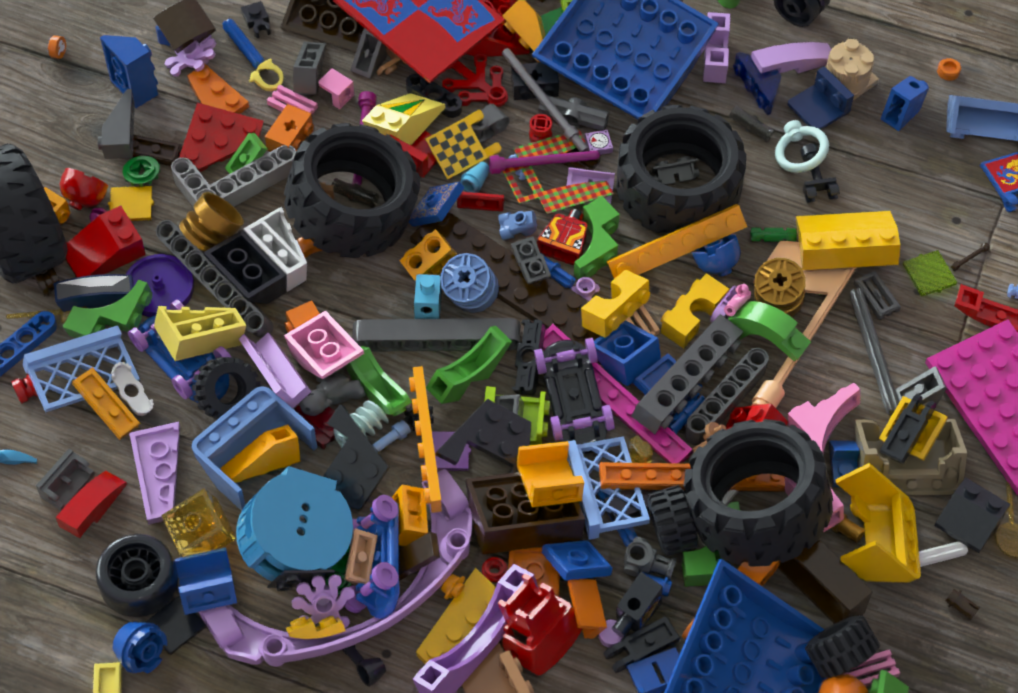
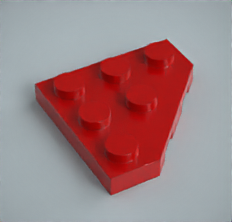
[179,102,264,172]

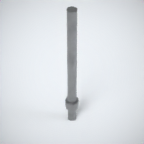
[502,48,589,152]

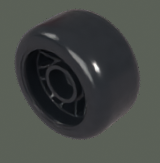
[95,534,178,617]

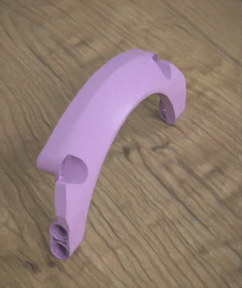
[199,469,473,667]

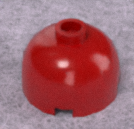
[60,168,108,211]

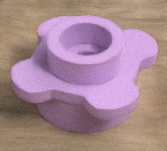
[571,277,600,301]

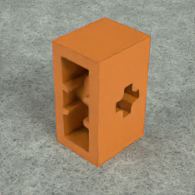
[265,104,314,152]

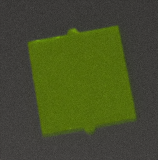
[903,250,957,297]

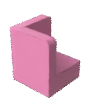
[318,68,354,109]

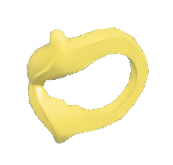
[249,59,284,91]

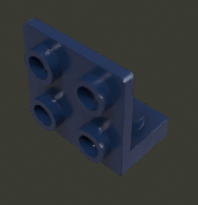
[787,66,854,130]

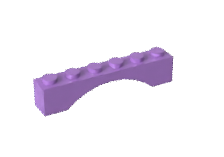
[413,564,539,693]

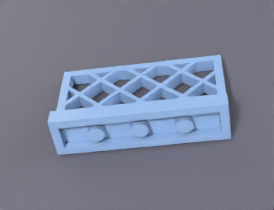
[23,325,140,413]
[567,436,650,540]

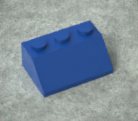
[100,35,158,108]

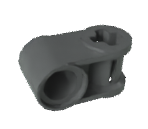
[471,104,510,144]

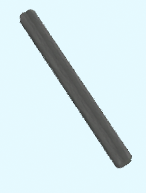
[850,288,899,415]

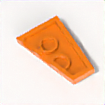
[187,63,249,114]

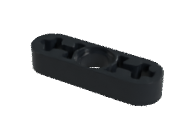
[406,73,462,118]

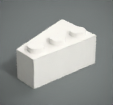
[243,206,307,292]

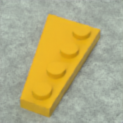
[416,567,496,664]

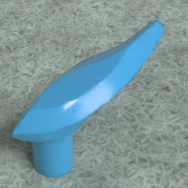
[0,450,37,465]

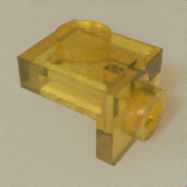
[622,435,653,463]

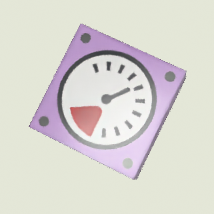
[585,130,613,155]

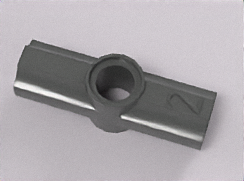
[538,95,610,131]

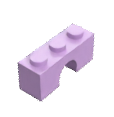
[703,12,730,83]

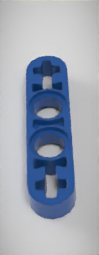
[0,311,57,377]

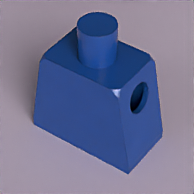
[881,76,929,131]

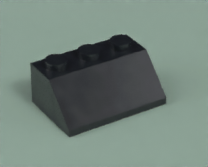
[204,230,287,304]

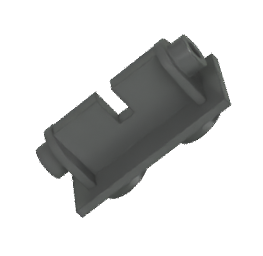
[649,157,700,185]

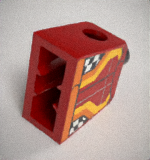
[537,209,588,266]

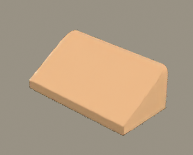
[345,528,378,586]

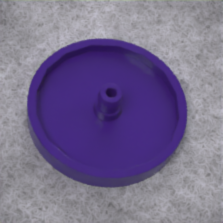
[126,254,194,317]

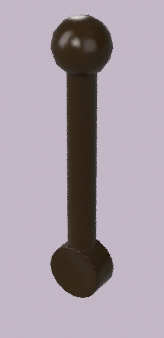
[951,243,990,271]

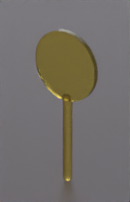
[995,482,1018,558]

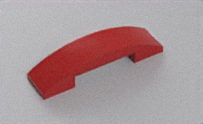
[954,284,1018,332]

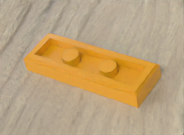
[72,367,140,440]

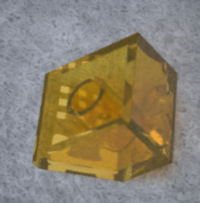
[161,488,237,557]

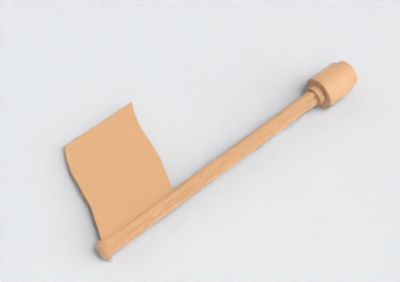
[751,241,857,408]

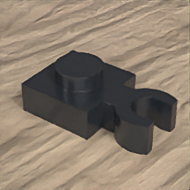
[241,1,271,39]

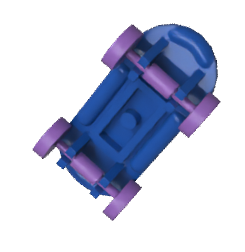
[128,300,231,403]
[344,495,400,619]

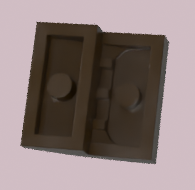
[153,0,217,53]

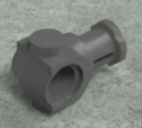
[623,537,677,580]

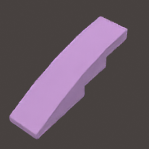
[751,42,831,74]

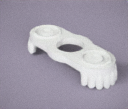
[111,362,154,416]

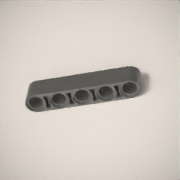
[685,348,769,445]

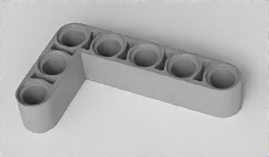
[171,145,296,208]

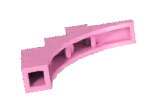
[785,383,860,533]

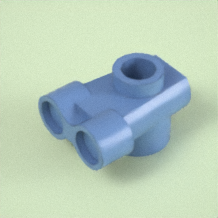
[498,211,537,240]

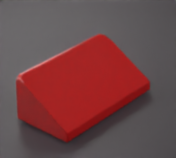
[457,192,505,212]

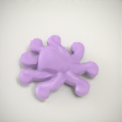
[165,35,216,77]
[292,575,355,628]

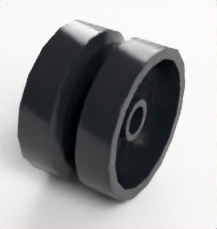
[773,0,830,27]

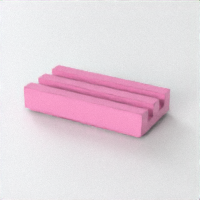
[267,85,318,115]
[844,649,900,686]

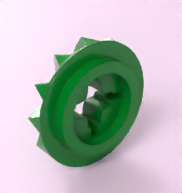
[122,156,161,187]

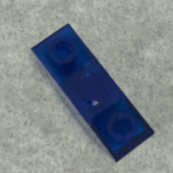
[733,52,782,115]

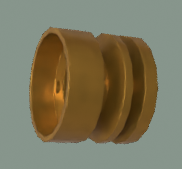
[179,192,244,252]
[754,258,806,317]

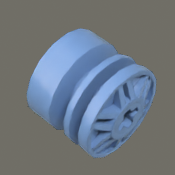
[440,253,499,313]

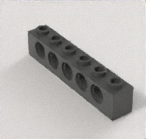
[631,314,744,434]

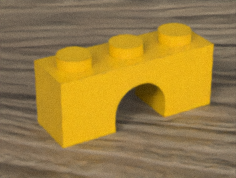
[581,269,650,338]
[661,273,730,349]

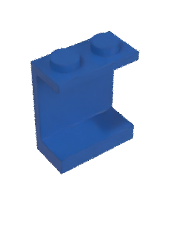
[175,547,237,615]

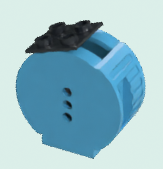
[236,466,353,592]

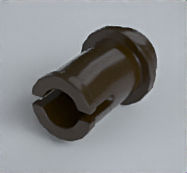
[945,589,980,621]

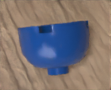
[692,233,741,276]

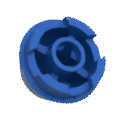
[113,622,167,673]

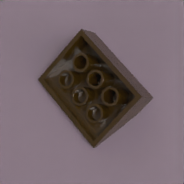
[280,0,364,52]
[465,472,585,554]

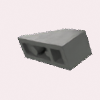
[293,42,326,96]
[98,89,135,159]

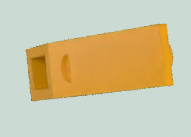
[502,0,546,63]
[220,425,301,483]

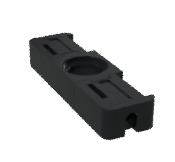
[512,319,546,395]

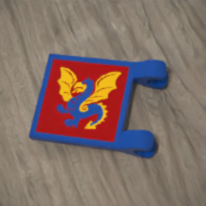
[980,152,1018,212]

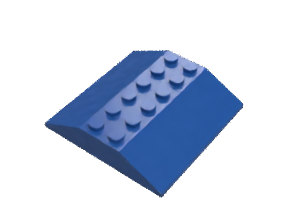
[532,0,719,119]
[664,559,826,693]

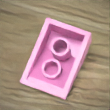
[284,311,365,379]

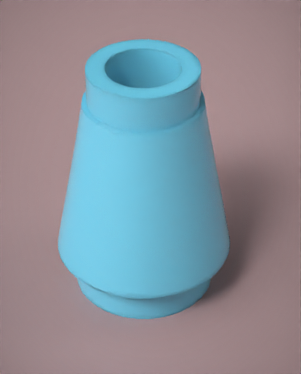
[460,162,490,193]

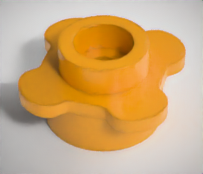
[441,574,465,600]

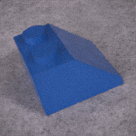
[594,320,661,386]

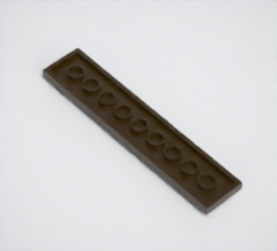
[410,212,601,365]

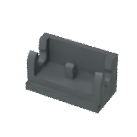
[36,449,95,511]

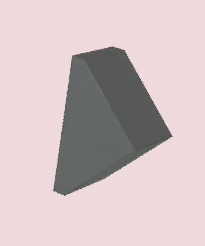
[350,28,387,79]

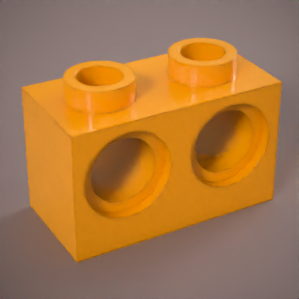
[399,229,458,281]
[391,485,428,546]

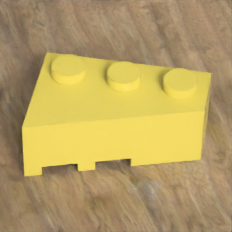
[154,306,246,361]

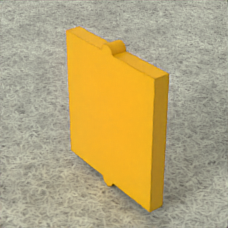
[108,186,154,221]

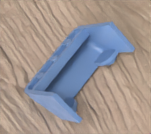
[946,95,1018,141]
[192,387,317,511]

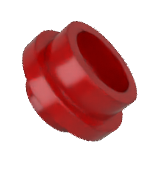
[482,557,508,583]

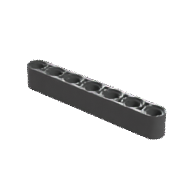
[156,220,274,338]
[352,318,521,352]

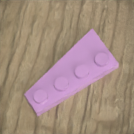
[129,422,180,525]

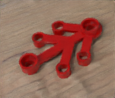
[442,53,508,107]

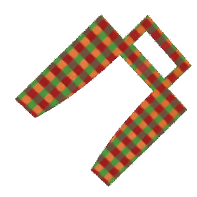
[503,129,614,214]

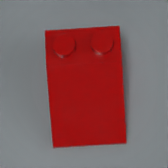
[66,205,146,278]

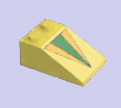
[362,93,446,145]

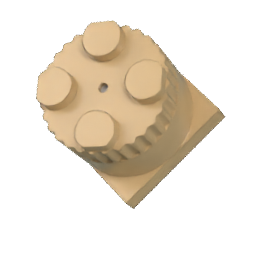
[815,39,879,100]

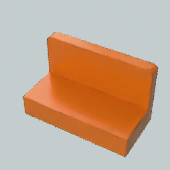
[568,579,607,639]

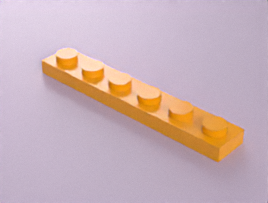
[606,204,747,279]
[409,366,442,513]

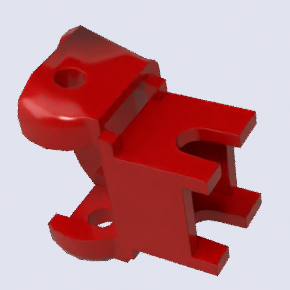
[498,573,582,675]

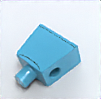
[414,274,442,319]

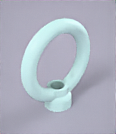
[775,120,829,173]

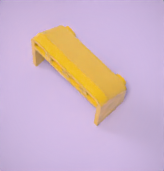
[836,463,921,583]

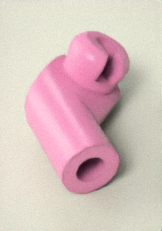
[724,284,751,316]

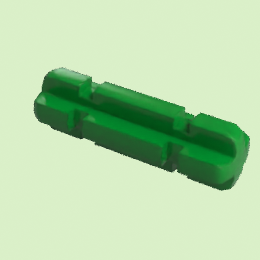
[750,227,797,242]

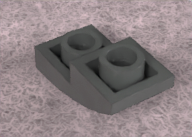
[511,236,551,284]

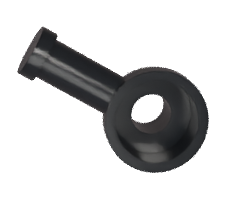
[342,645,386,687]

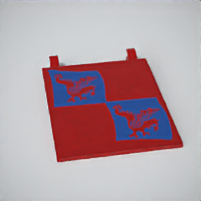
[332,0,505,83]

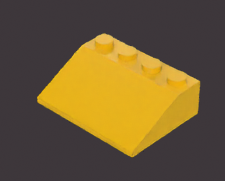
[796,211,901,270]

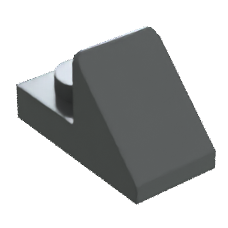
[895,366,947,405]

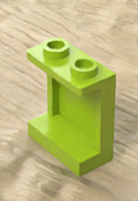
[484,386,550,445]

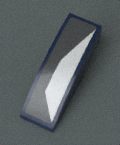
[54,274,134,312]

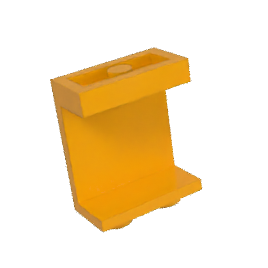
[517,441,584,507]

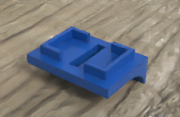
[626,647,679,693]

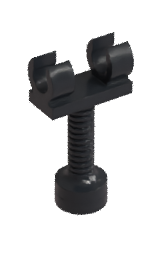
[800,144,840,203]

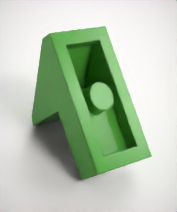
[225,133,267,174]

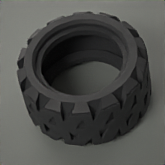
[616,105,747,234]
[284,123,420,258]
[0,143,68,284]
[684,419,833,567]

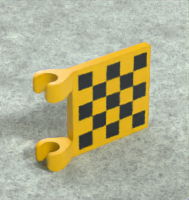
[425,110,502,180]

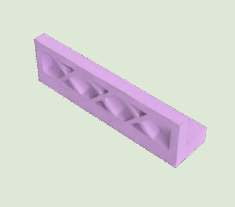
[239,333,311,408]

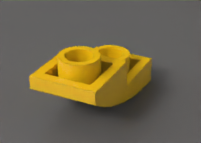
[286,616,346,639]

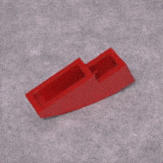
[56,471,127,538]

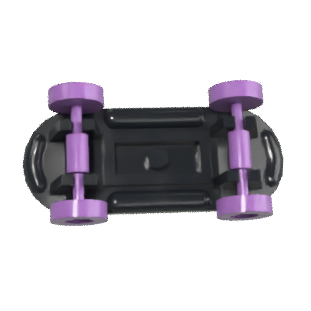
[534,338,615,454]

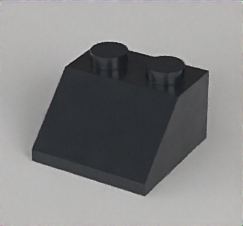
[934,478,1011,553]

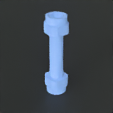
[373,420,411,452]

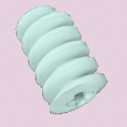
[333,401,389,448]

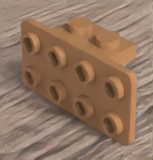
[461,642,534,693]

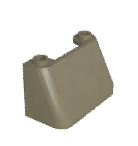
[854,419,967,495]

